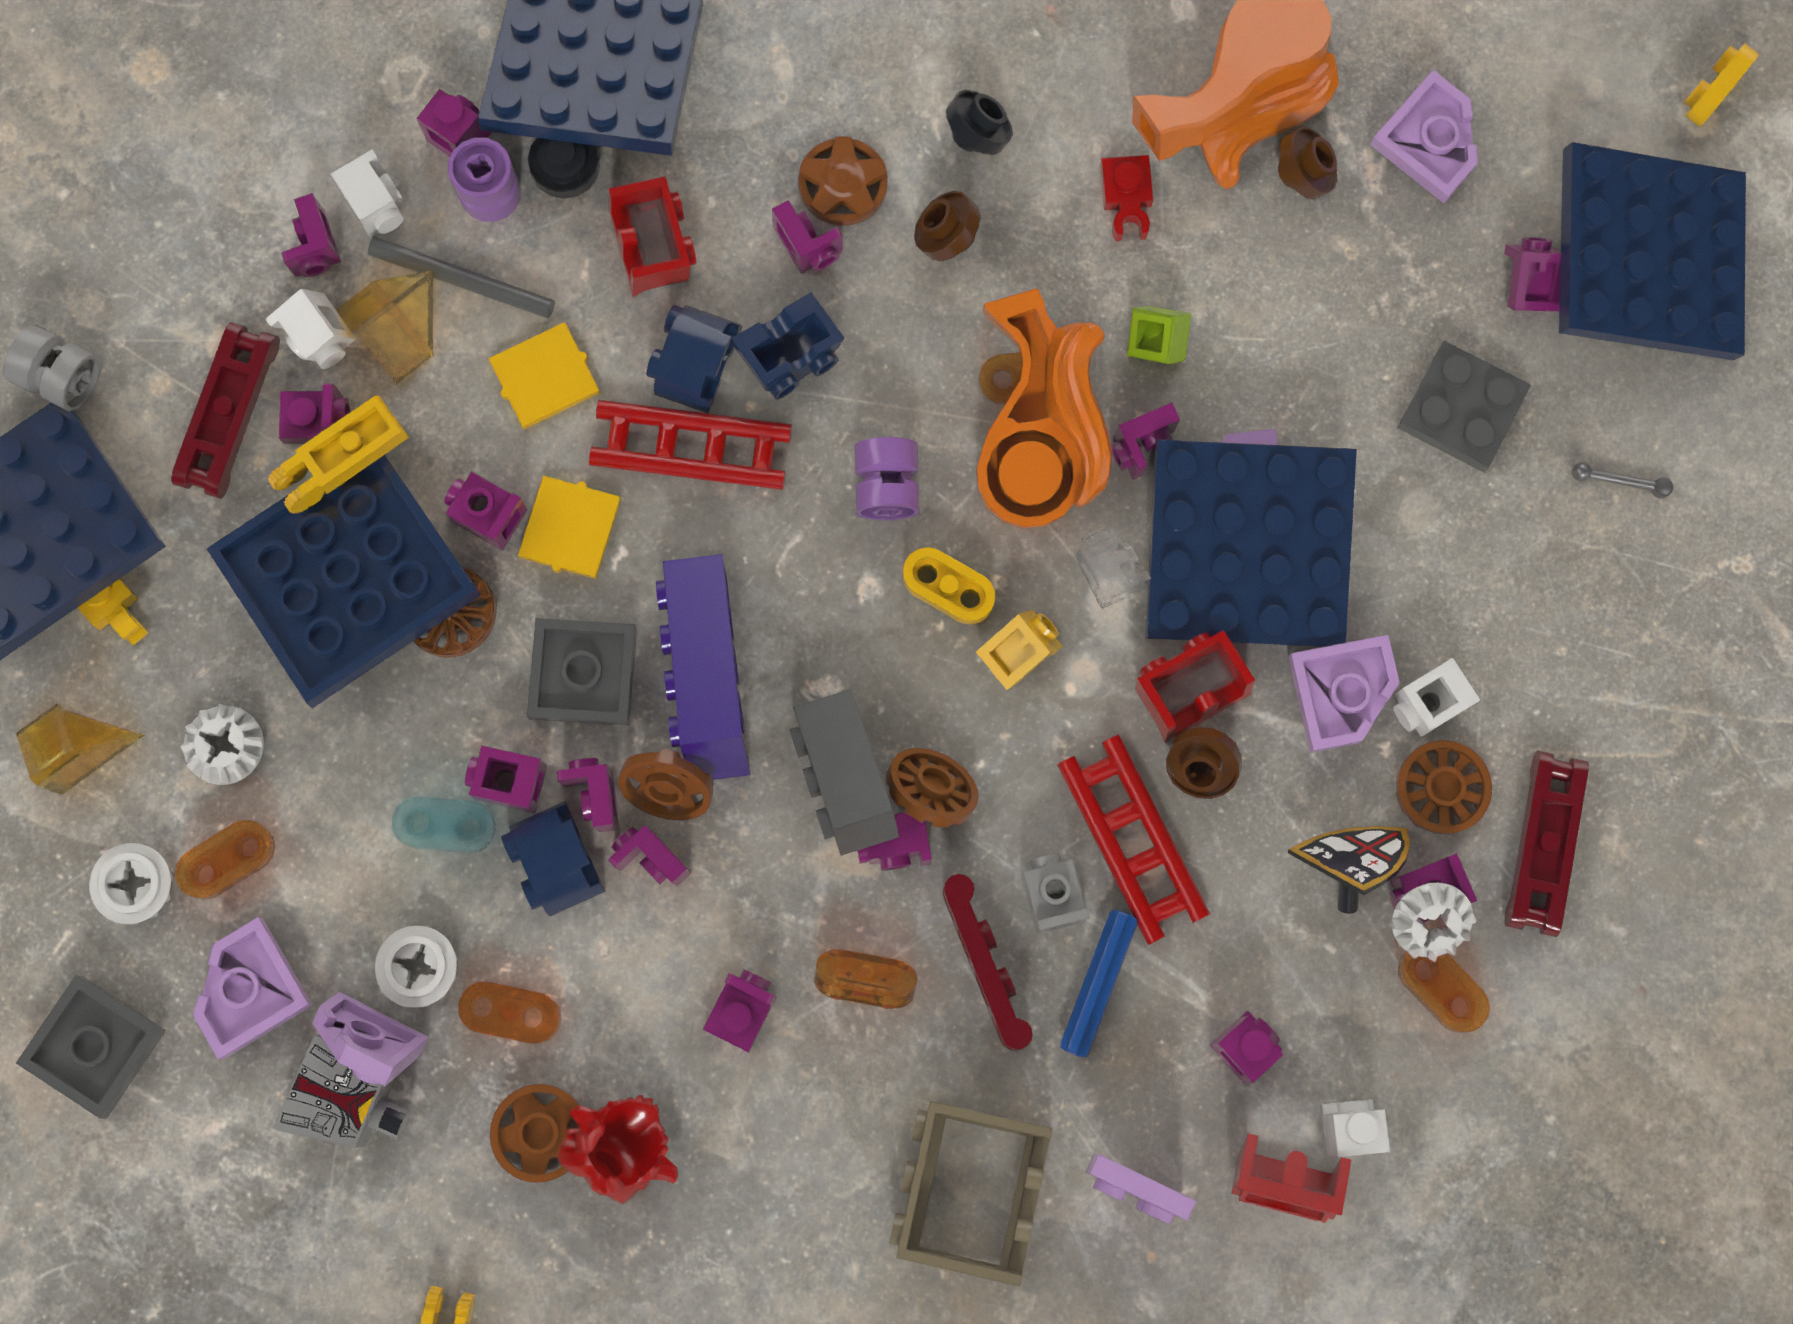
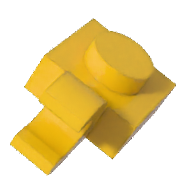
[77,578,149,646]

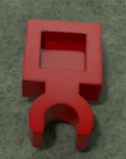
[1100,155,1154,241]

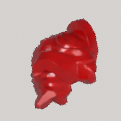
[558,1095,678,1204]

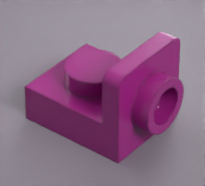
[281,193,341,277]
[772,200,843,274]
[1504,237,1561,312]
[279,383,350,444]
[1111,403,1180,480]
[556,758,620,832]
[608,825,691,887]
[703,969,777,1053]

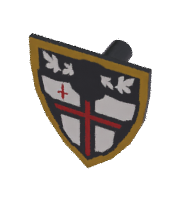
[1288,826,1410,914]

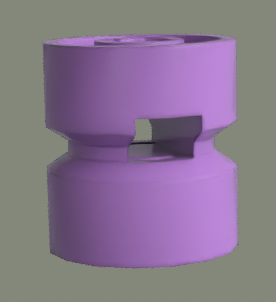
[448,138,521,222]
[855,437,919,520]

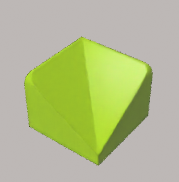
[1127,306,1192,364]

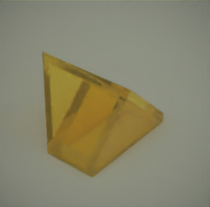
[336,270,434,384]
[16,703,145,795]

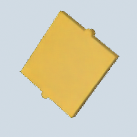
[488,322,600,430]
[518,475,621,579]

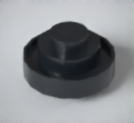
[946,90,1013,155]
[527,138,600,199]

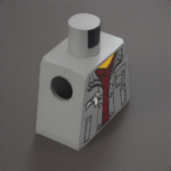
[273,1035,411,1148]

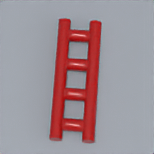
[589,400,792,490]
[1057,734,1210,945]

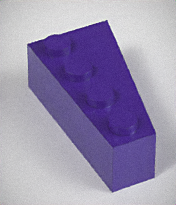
[656,554,750,780]

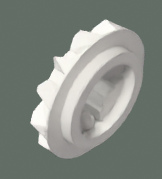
[180,704,264,785]
[89,843,174,925]
[1392,883,1476,962]
[375,926,458,1008]

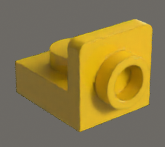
[976,610,1063,690]

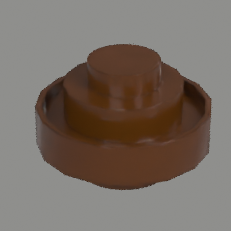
[1278,127,1337,199]
[914,191,981,261]
[1166,727,1242,799]

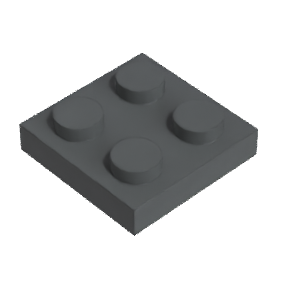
[1397,341,1531,472]
[527,618,637,726]
[16,975,166,1119]

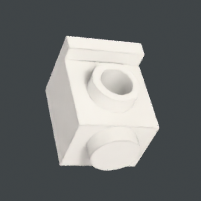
[331,149,404,238]
[266,289,356,369]
[1394,658,1480,737]
[1320,1099,1390,1157]

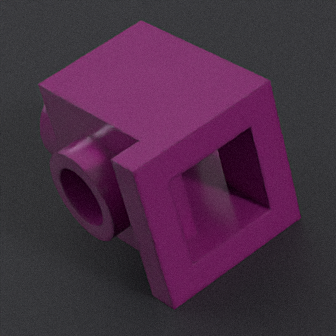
[416,89,492,157]
[444,471,528,551]
[465,745,547,814]
[857,812,932,871]
[1389,853,1477,922]
[1210,1011,1283,1083]

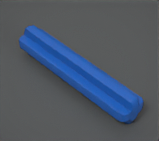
[1060,910,1138,1058]

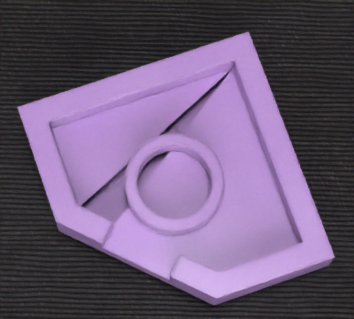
[1370,70,1478,204]
[1288,635,1400,753]
[193,917,313,1060]
[312,992,429,1086]
[1086,1153,1196,1224]

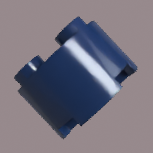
[731,292,845,400]
[646,305,742,413]
[501,801,605,917]

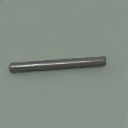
[368,237,555,319]

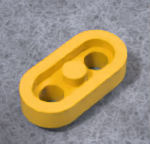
[1684,43,1760,127]
[903,547,995,625]

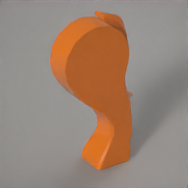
[1132,0,1339,190]
[976,288,1112,529]

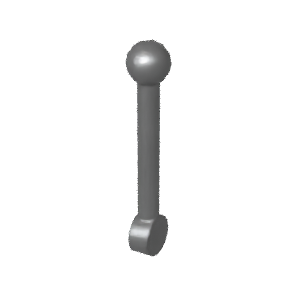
[1572,462,1673,498]

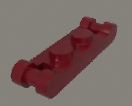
[171,322,280,499]
[1504,750,1589,937]
[942,874,1033,1051]

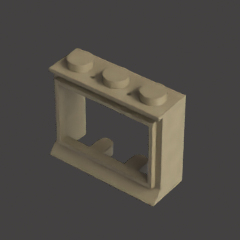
[889,1101,1053,1286]

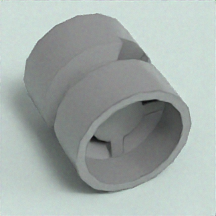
[3,325,102,412]

